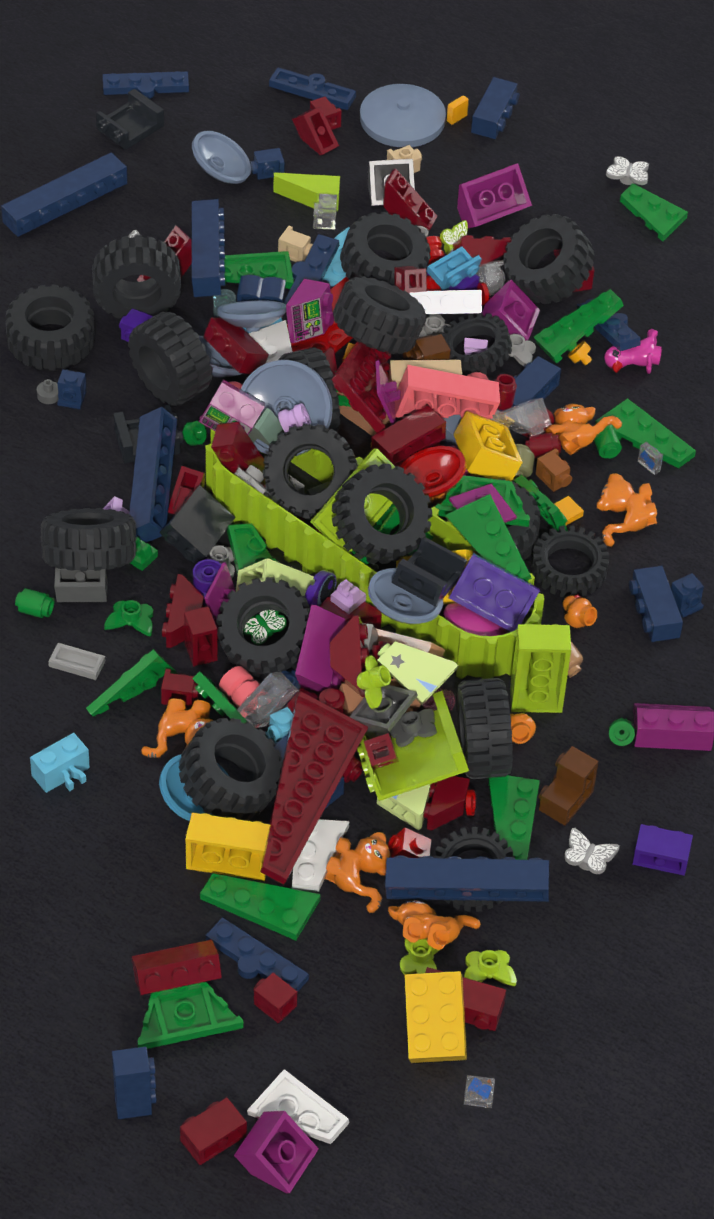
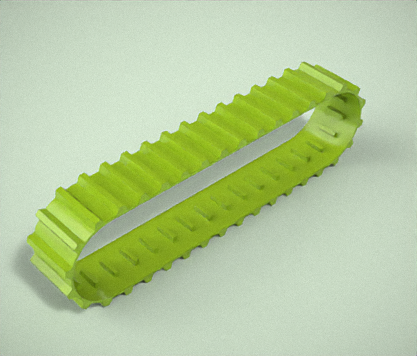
[206,429,544,679]

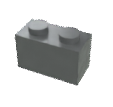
[55,567,108,602]

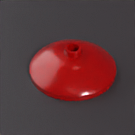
[400,446,466,498]

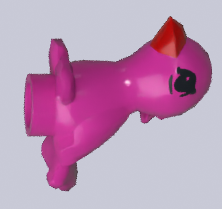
[605,329,662,374]

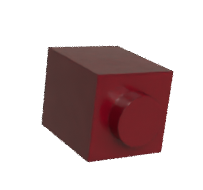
[254,973,297,1023]

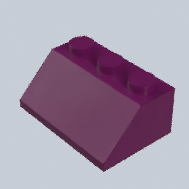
[457,163,532,228]
[295,605,347,696]
[633,703,714,751]

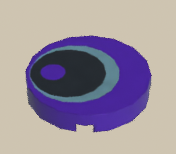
[305,570,337,609]

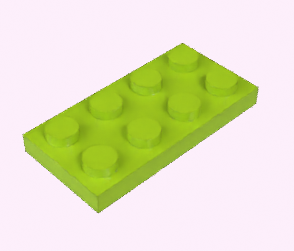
[310,449,395,553]

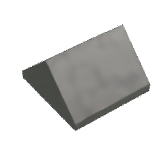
[368,159,415,206]
[350,685,418,739]

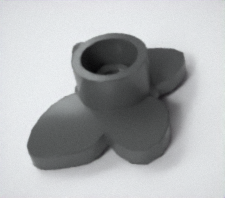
[389,709,437,747]

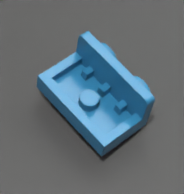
[426,247,482,290]

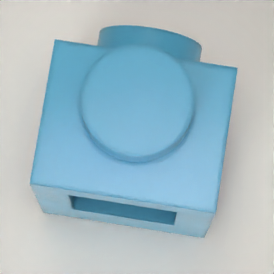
[265,707,293,744]

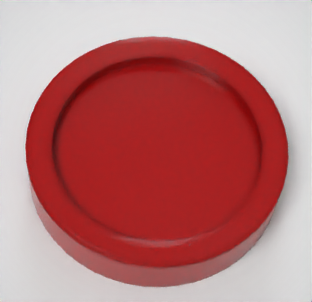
[477,282,489,305]
[466,789,476,816]

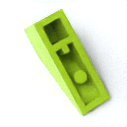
[274,173,340,211]

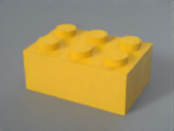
[453,411,523,481]
[186,813,270,881]
[405,971,467,1063]

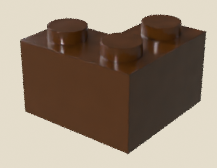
[403,334,450,360]
[539,746,599,826]

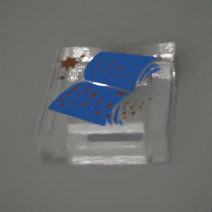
[638,442,663,475]
[464,1075,495,1108]

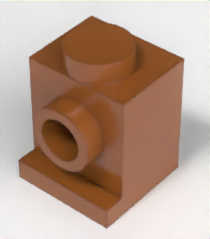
[536,449,572,492]

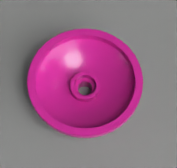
[444,602,508,636]

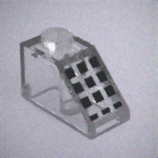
[492,398,552,436]

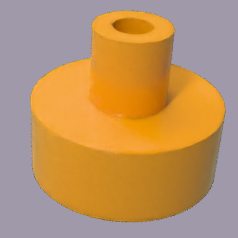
[568,341,592,365]

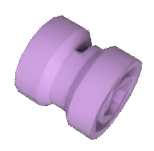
[278,403,311,433]

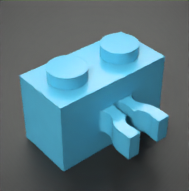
[30,733,90,793]

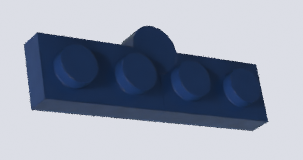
[269,67,356,110]
[103,71,189,99]
[284,234,340,305]
[577,299,641,352]
[206,917,309,992]

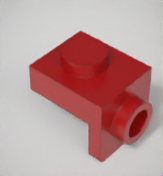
[388,828,431,858]

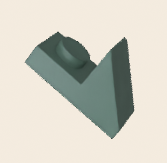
[248,408,285,446]

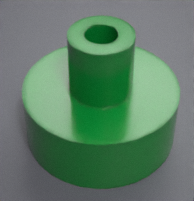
[182,421,206,446]
[609,718,635,746]

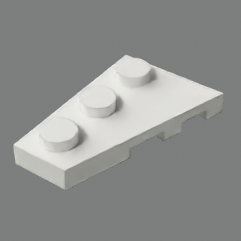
[248,320,292,364]
[292,820,349,892]
[247,1070,349,1144]

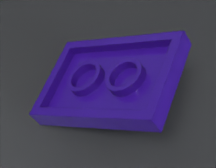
[449,553,540,632]

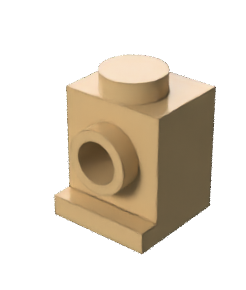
[387,145,422,173]
[278,226,313,262]

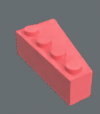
[395,365,500,419]

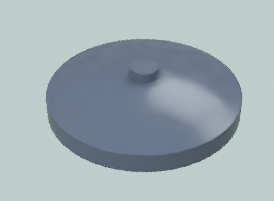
[360,84,446,148]
[241,360,333,456]

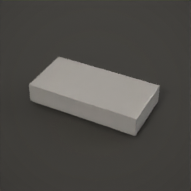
[48,643,105,680]

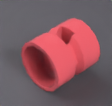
[219,666,266,714]

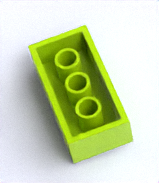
[510,624,571,713]

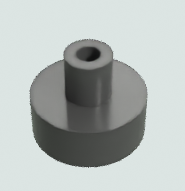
[37,379,59,404]

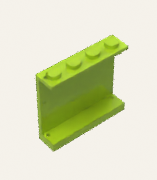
[357,691,469,801]

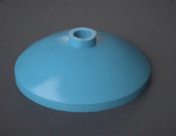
[159,754,229,821]

